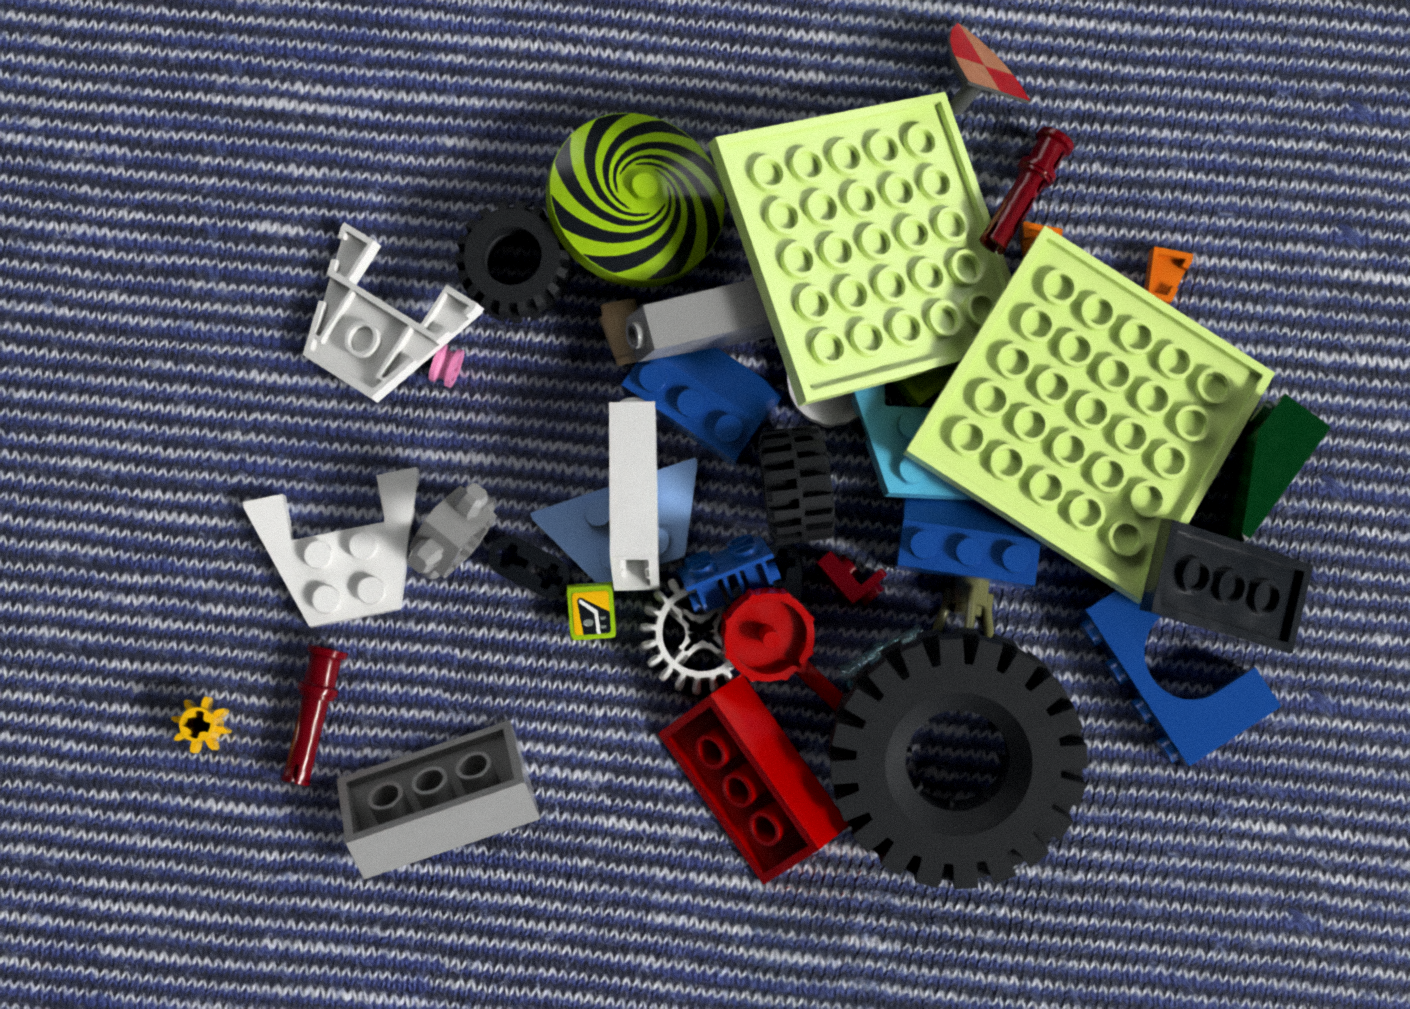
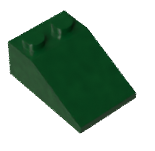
[1222,394,1331,542]

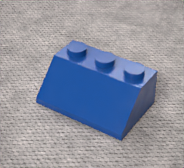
[621,348,785,468]
[893,498,1041,590]

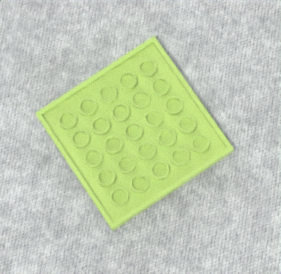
[708,92,1011,407]
[903,226,1275,604]

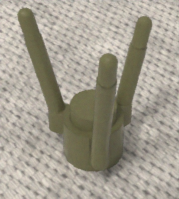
[932,577,994,638]

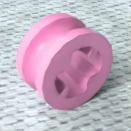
[428,344,465,388]

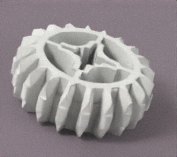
[640,576,742,695]

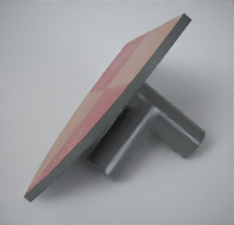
[947,23,1030,116]

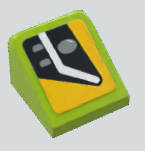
[567,582,616,641]

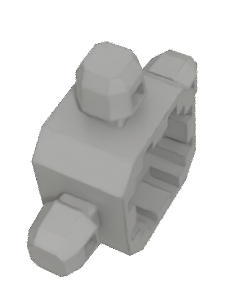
[408,483,497,580]

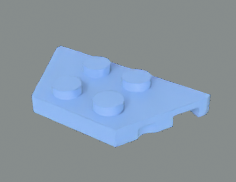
[530,457,698,583]

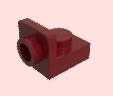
[814,551,887,608]

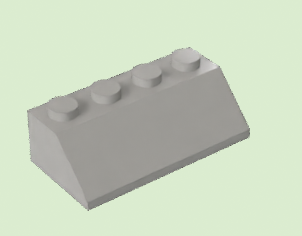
[336,720,540,879]

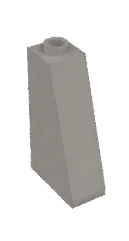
[626,279,774,362]

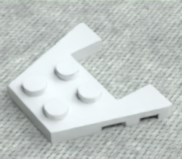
[303,222,484,403]
[243,467,420,628]

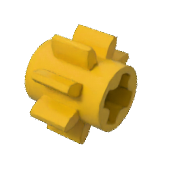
[171,696,232,753]

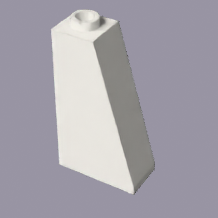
[609,397,660,591]

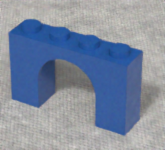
[1079,589,1281,767]

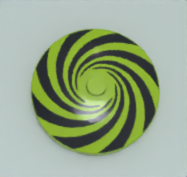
[546,113,724,287]

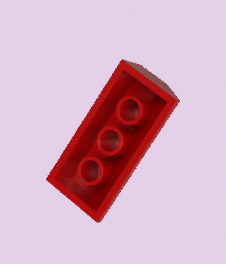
[658,674,849,885]

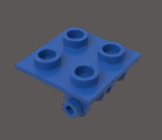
[676,534,781,613]

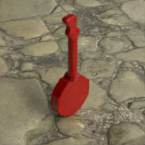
[721,587,843,711]

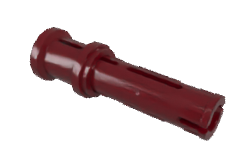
[979,126,1074,254]
[281,644,348,786]

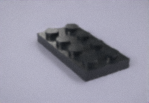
[1139,519,1313,654]

